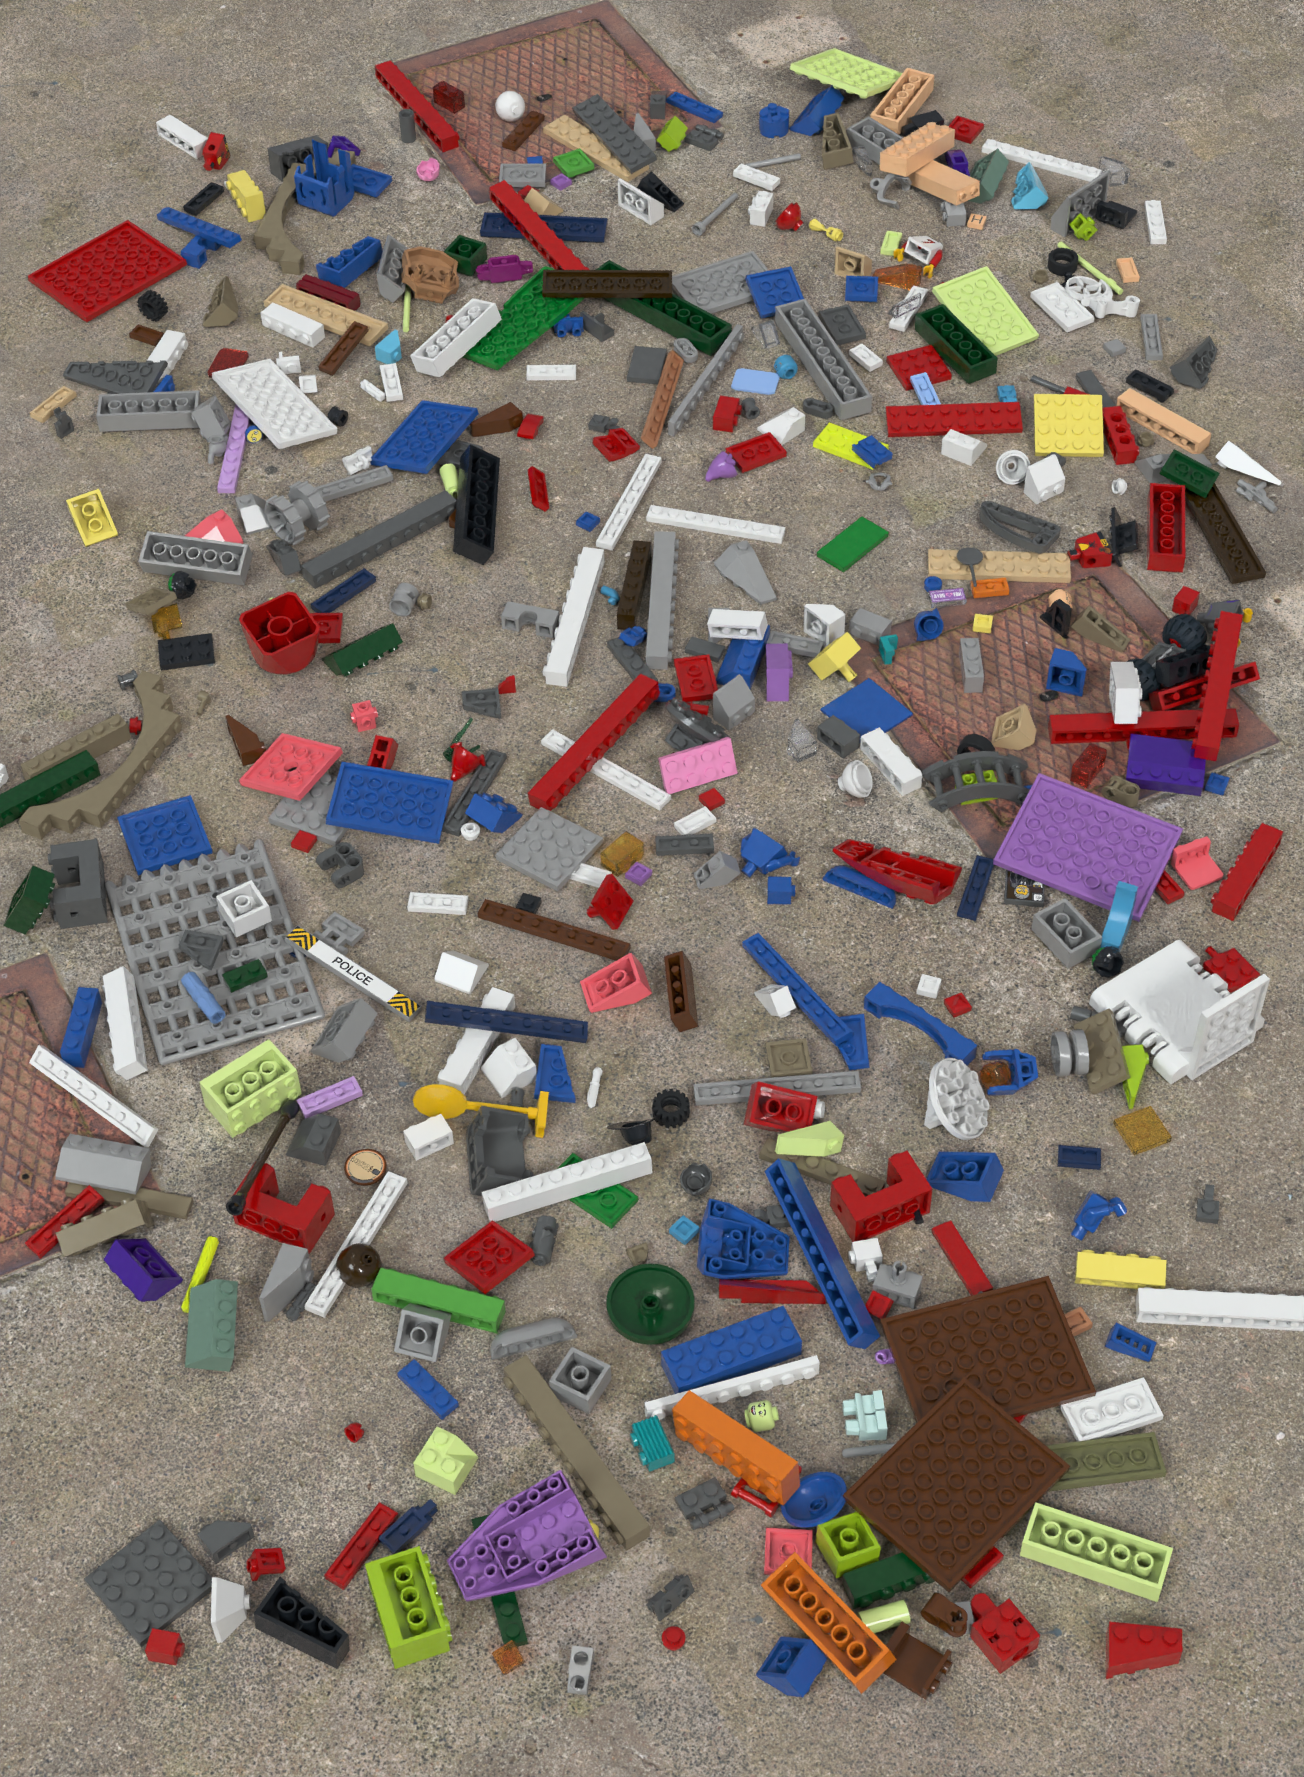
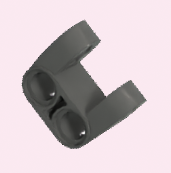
[316,842,364,888]

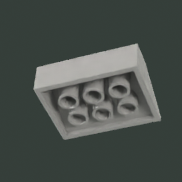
[1051,170,1110,237]

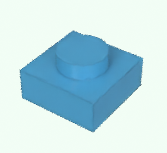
[669,1215,699,1245]

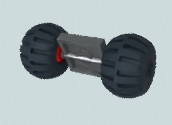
[1127,614,1207,702]

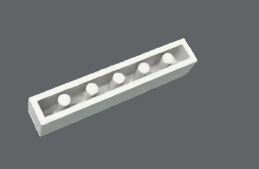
[102,966,148,1080]
[438,987,515,1094]

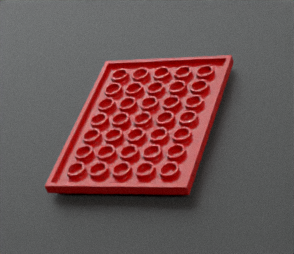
[28,220,187,323]

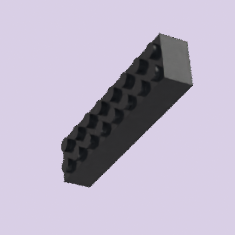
[453,444,500,565]

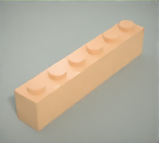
[1116,388,1211,454]

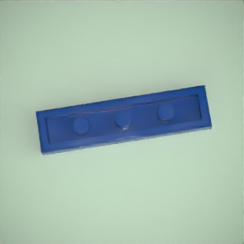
[667,91,723,123]

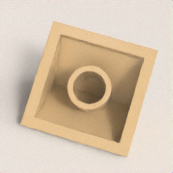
[524,188,563,216]

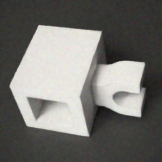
[848,1238,883,1282]

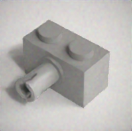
[872,1261,923,1309]

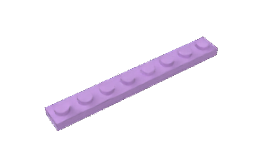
[217,404,251,493]

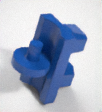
[554,314,584,337]

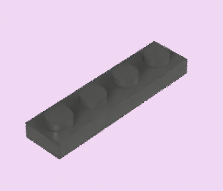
[607,637,658,681]

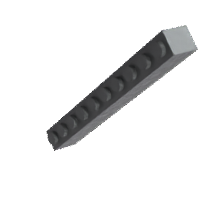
[301,490,457,589]

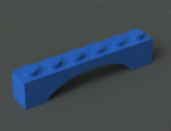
[864,982,977,1066]

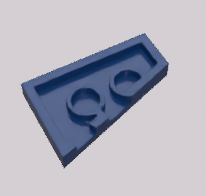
[837,1014,870,1070]
[534,1044,576,1103]

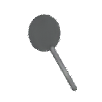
[957,548,983,587]

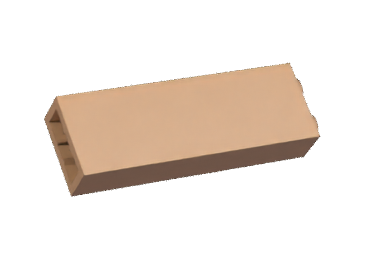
[907,160,980,206]

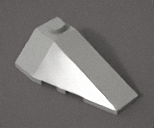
[714,540,777,605]

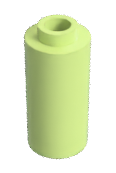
[439,464,459,499]
[857,1600,910,1633]

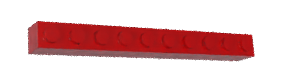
[375,60,460,152]
[489,180,589,270]
[1191,611,1243,761]
[528,673,660,811]
[1048,708,1240,744]

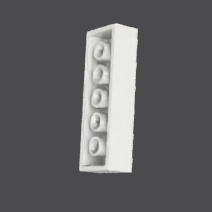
[410,298,502,377]

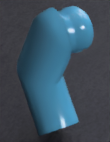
[600,585,620,606]

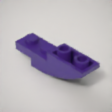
[944,149,970,176]

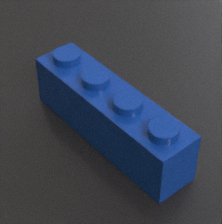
[60,987,102,1068]

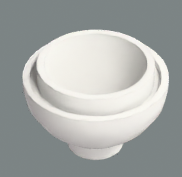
[996,450,1030,485]
[838,760,873,798]

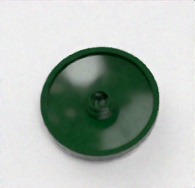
[606,1264,695,1345]

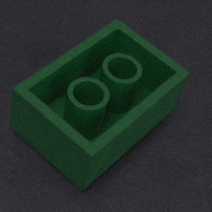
[3,865,55,935]

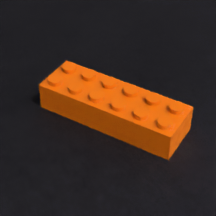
[672,1390,800,1506]
[761,1552,897,1694]

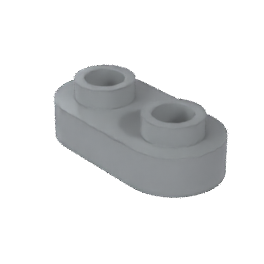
[674,338,698,363]

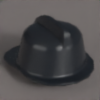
[607,1118,655,1145]

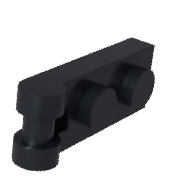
[1126,369,1174,403]

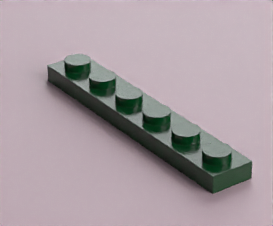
[471,1514,528,1650]

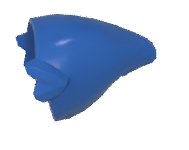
[914,608,944,641]

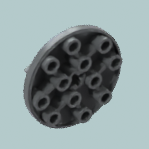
[665,697,730,751]

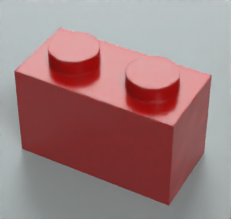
[713,395,742,432]

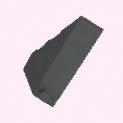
[1169,336,1218,389]

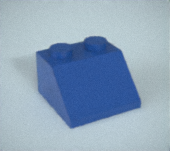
[1046,648,1087,697]
[756,1636,828,1698]

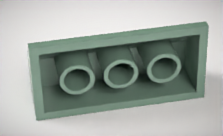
[968,148,1009,204]
[185,1279,238,1372]

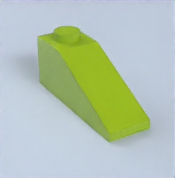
[1122,1044,1149,1109]

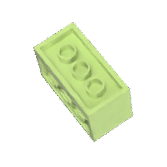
[199,1039,302,1138]

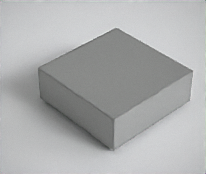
[1103,339,1126,357]

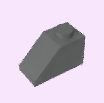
[197,1520,255,1564]

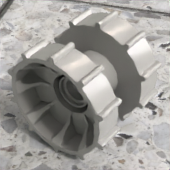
[263,480,330,545]

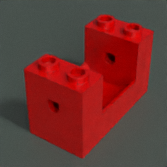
[830,1150,933,1242]
[233,1161,335,1254]

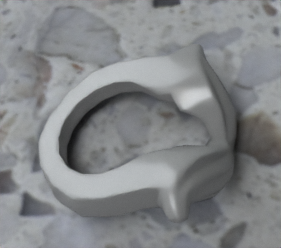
[866,472,892,491]

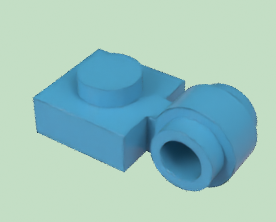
[997,385,1017,402]

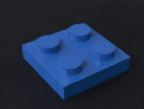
[845,275,878,302]

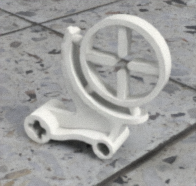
[1065,276,1140,318]

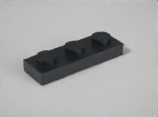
[183,182,224,216]

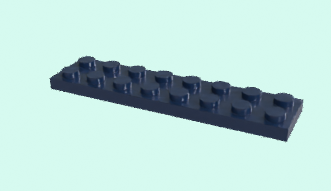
[480,212,608,243]

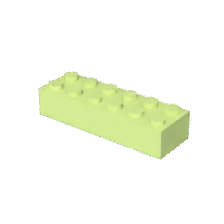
[1020,1502,1173,1602]

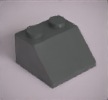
[286,1114,341,1166]

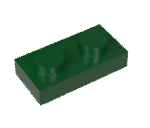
[222,959,268,993]

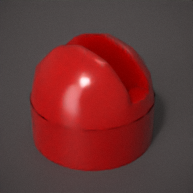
[344,1422,365,1443]

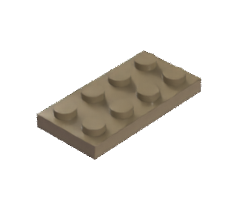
[1073,1008,1130,1094]

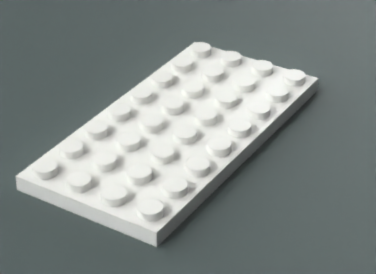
[212,359,338,449]

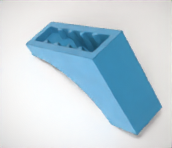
[1100,881,1138,952]

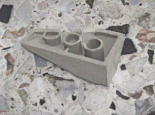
[1135,454,1212,483]

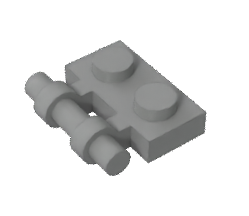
[313,912,365,955]

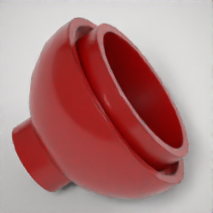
[775,202,803,231]

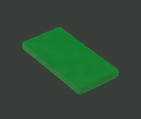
[817,516,889,573]
[557,1153,639,1229]

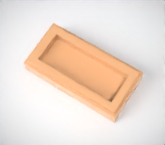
[1116,257,1140,283]

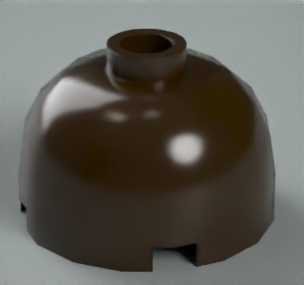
[336,1243,382,1288]

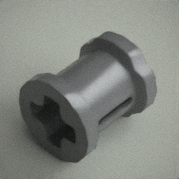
[741,397,760,420]
[117,670,138,691]

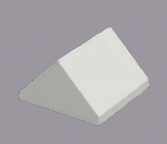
[435,950,489,994]

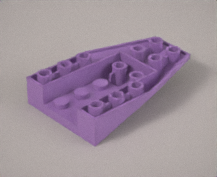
[447,1470,607,1602]

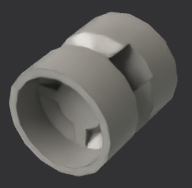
[389,583,419,617]

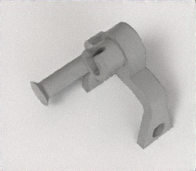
[870,173,912,210]

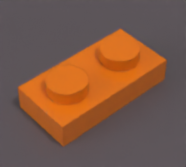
[970,578,1009,598]

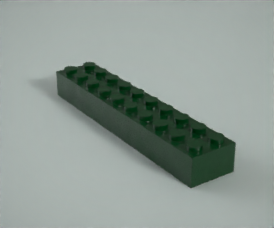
[596,260,732,356]

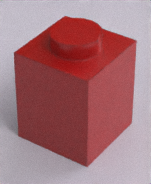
[1172,586,1200,615]
[145,1628,185,1666]

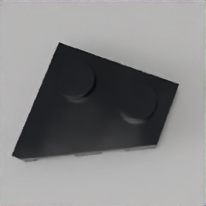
[1040,599,1072,637]

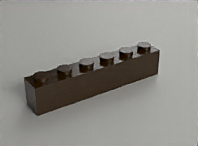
[617,540,651,630]

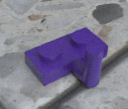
[327,135,361,158]

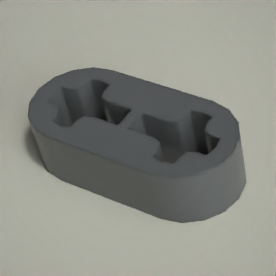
[803,398,833,419]

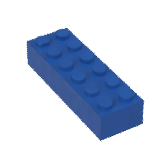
[661,1305,802,1394]

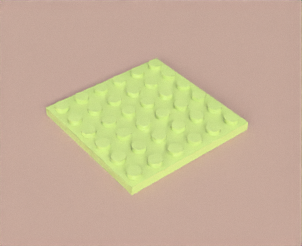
[790,48,902,99]

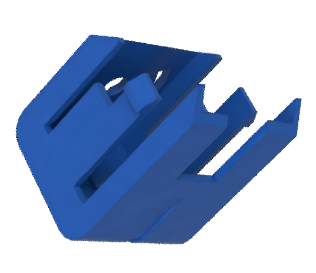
[294,140,354,217]

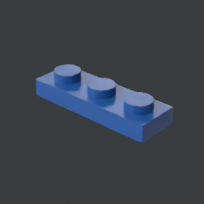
[397,1359,459,1420]

